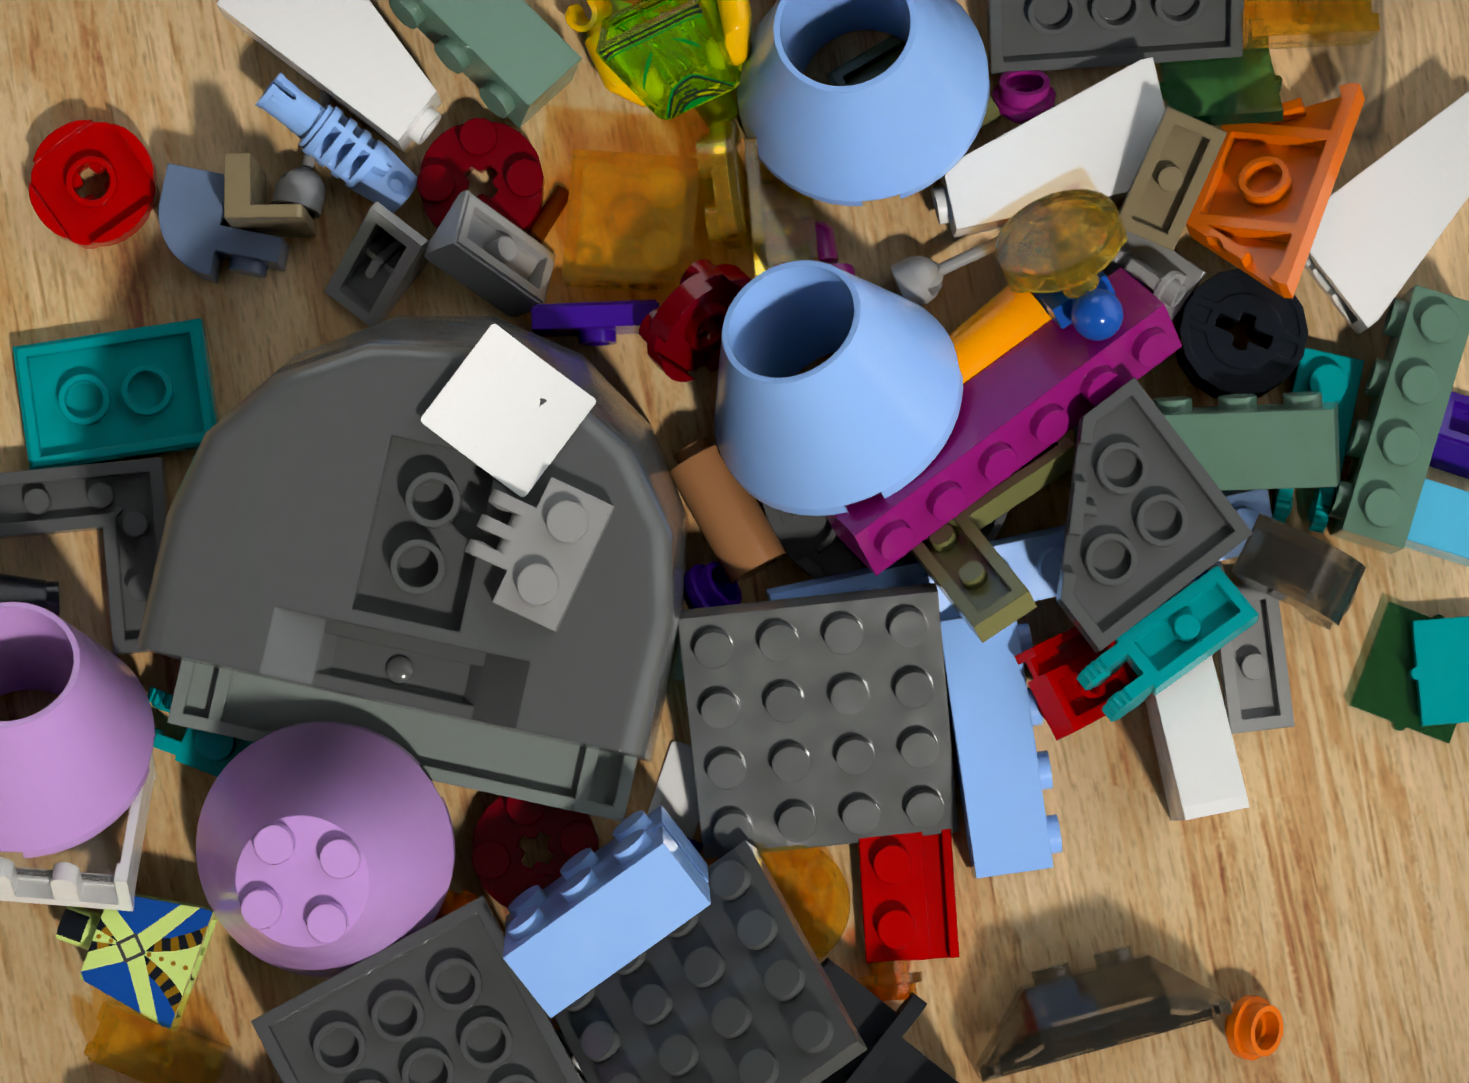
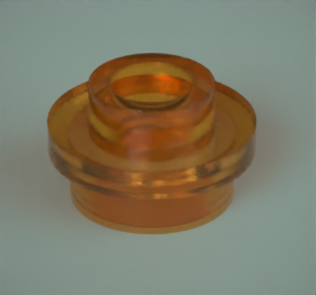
[858,960,922,1001]

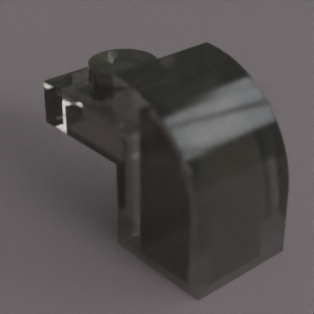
[1232,514,1366,630]

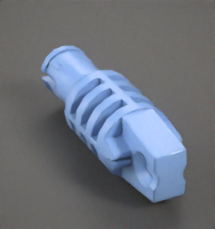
[255,72,418,213]

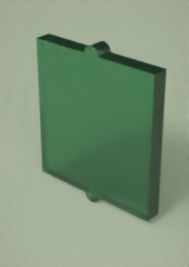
[1158,47,1284,125]
[1349,602,1457,744]

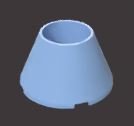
[736,0,990,206]
[714,260,963,516]

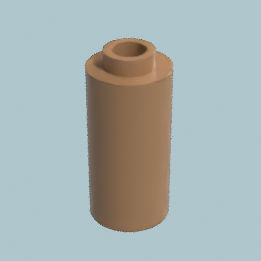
[670,437,787,584]

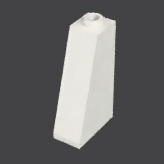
[216,0,442,152]
[931,57,1165,239]
[1304,91,1469,336]
[1144,580,1249,821]

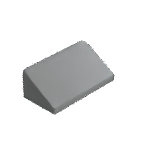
[424,190,556,317]

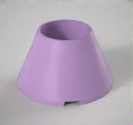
[0,602,155,858]

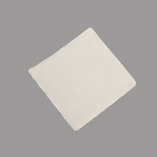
[421,324,596,497]

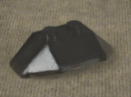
[975,945,1233,1082]

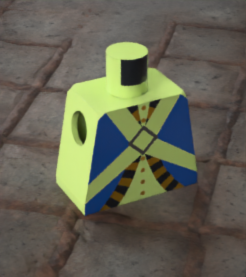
[56,893,218,1028]

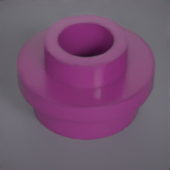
[992,70,1056,124]

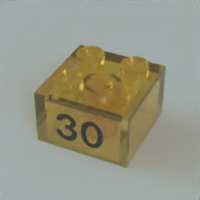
[562,148,701,294]

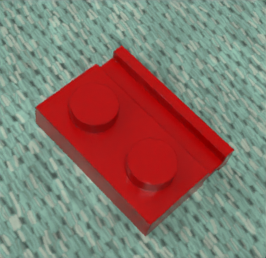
[1014,626,1138,741]
[858,829,959,963]

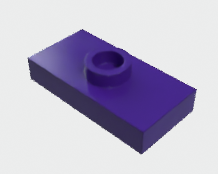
[531,300,660,346]

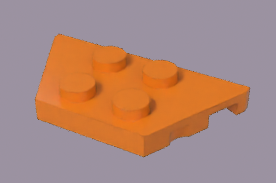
[1186,83,1365,299]

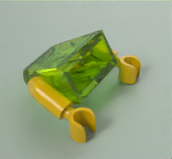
[565,0,752,129]

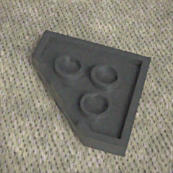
[1056,377,1253,653]

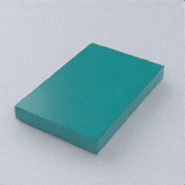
[13,318,218,470]

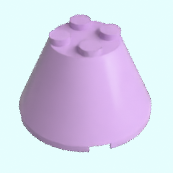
[196,721,455,978]

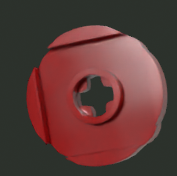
[29,120,159,249]

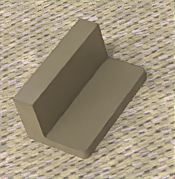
[1114,105,1227,251]
[224,153,316,237]

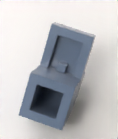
[159,163,290,284]

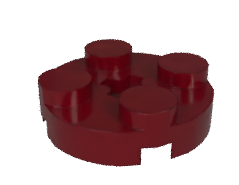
[417,118,545,232]
[639,259,752,382]
[472,796,599,908]

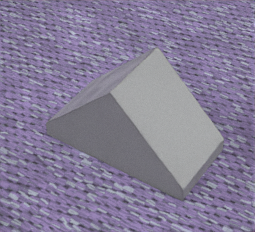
[324,201,429,327]

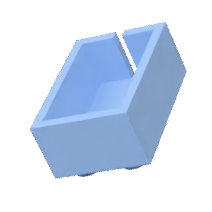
[503,805,711,1018]

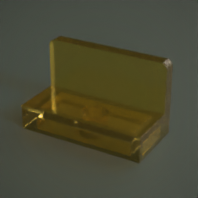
[744,137,818,277]

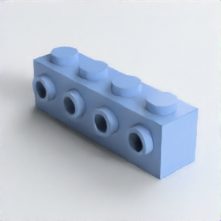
[941,618,1062,879]

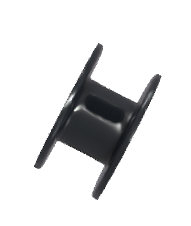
[1175,269,1308,398]

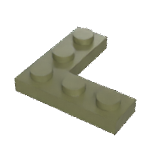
[910,434,1076,643]

